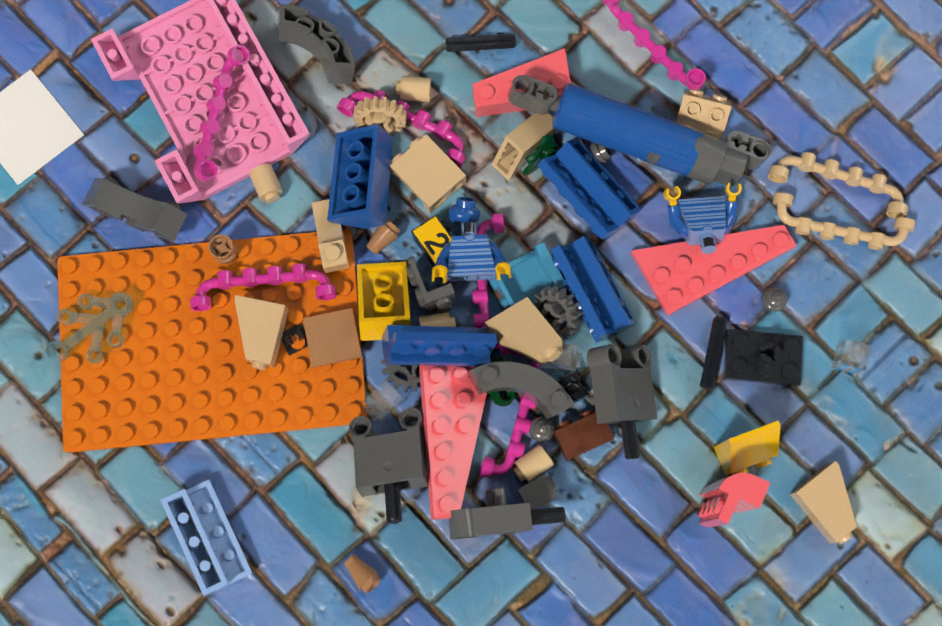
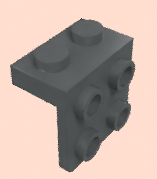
[406,257,455,315]

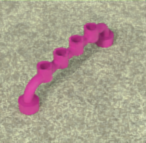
[602,0,706,90]
[193,45,250,181]
[337,90,466,168]
[472,213,512,354]
[190,264,336,311]
[479,351,545,479]

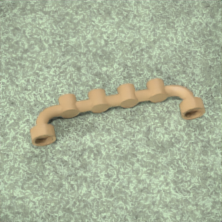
[768,152,908,219]
[772,192,916,250]

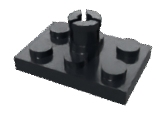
[723,329,803,387]

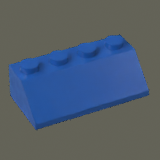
[327,124,393,229]

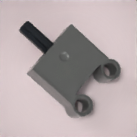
[587,344,658,460]
[349,408,428,524]
[449,487,566,540]

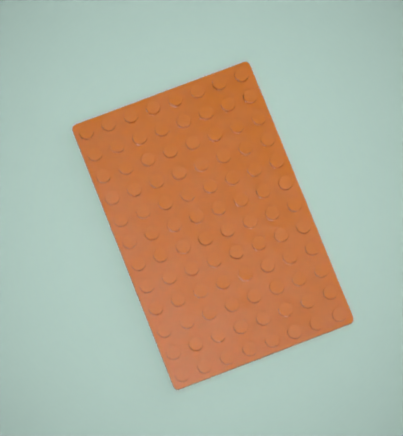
[57,229,367,453]

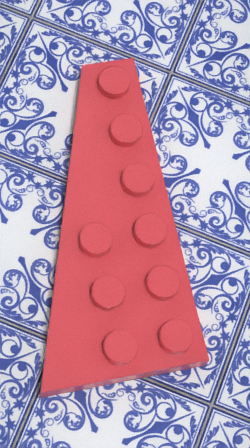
[631,225,797,316]
[419,365,487,520]

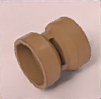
[208,234,238,265]

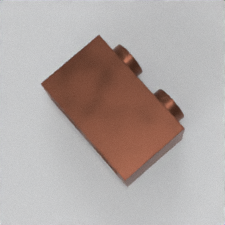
[553,409,614,462]

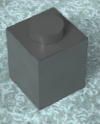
[517,475,558,510]

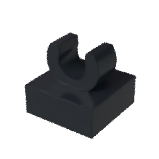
[282,324,308,356]

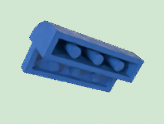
[537,137,642,240]
[551,236,637,343]
[382,325,497,367]

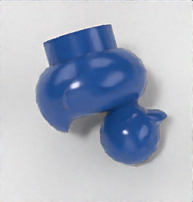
[449,197,480,234]

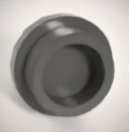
[589,143,612,164]
[761,287,787,312]
[529,417,555,442]

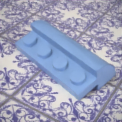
[160,480,252,597]

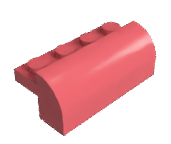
[697,473,770,528]

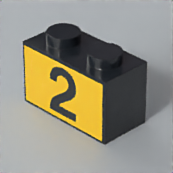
[411,215,452,267]

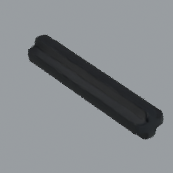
[446,34,516,52]
[700,316,728,389]

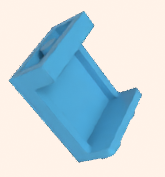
[489,242,566,310]

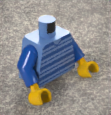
[663,182,742,254]
[432,222,512,283]

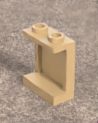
[390,134,466,214]

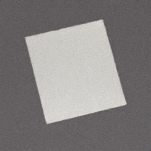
[0,69,84,185]

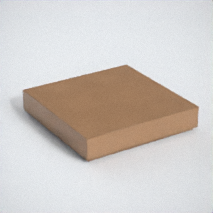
[303,308,363,368]

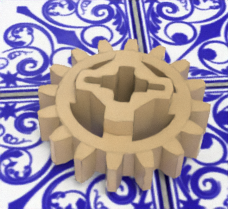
[353,96,407,135]

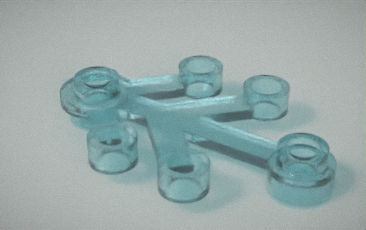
[46,292,133,364]

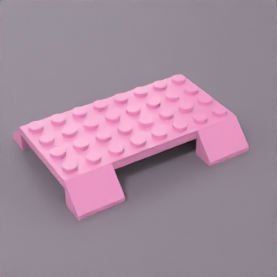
[91,0,310,204]

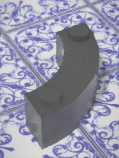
[278,4,355,84]
[82,176,187,241]
[468,362,575,419]

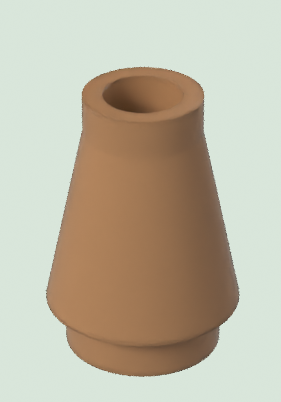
[366,218,401,255]
[344,554,382,594]

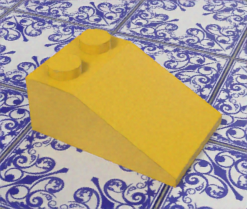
[357,262,411,341]
[714,420,781,475]

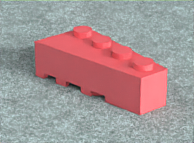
[472,48,571,117]

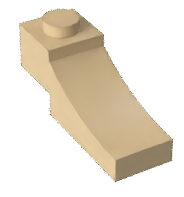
[312,199,350,273]

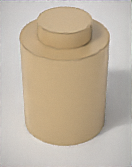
[396,76,431,102]
[249,164,283,203]
[419,312,456,327]
[513,444,554,483]

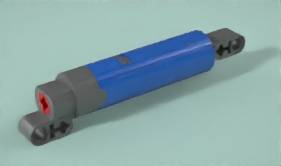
[507,75,771,187]

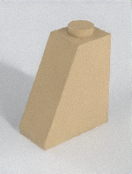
[491,113,556,180]
[234,295,289,371]
[485,297,563,365]
[790,461,857,544]

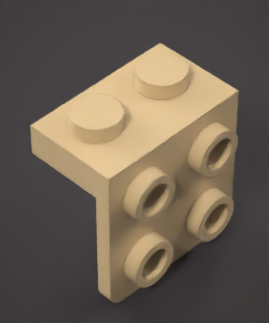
[676,89,732,139]

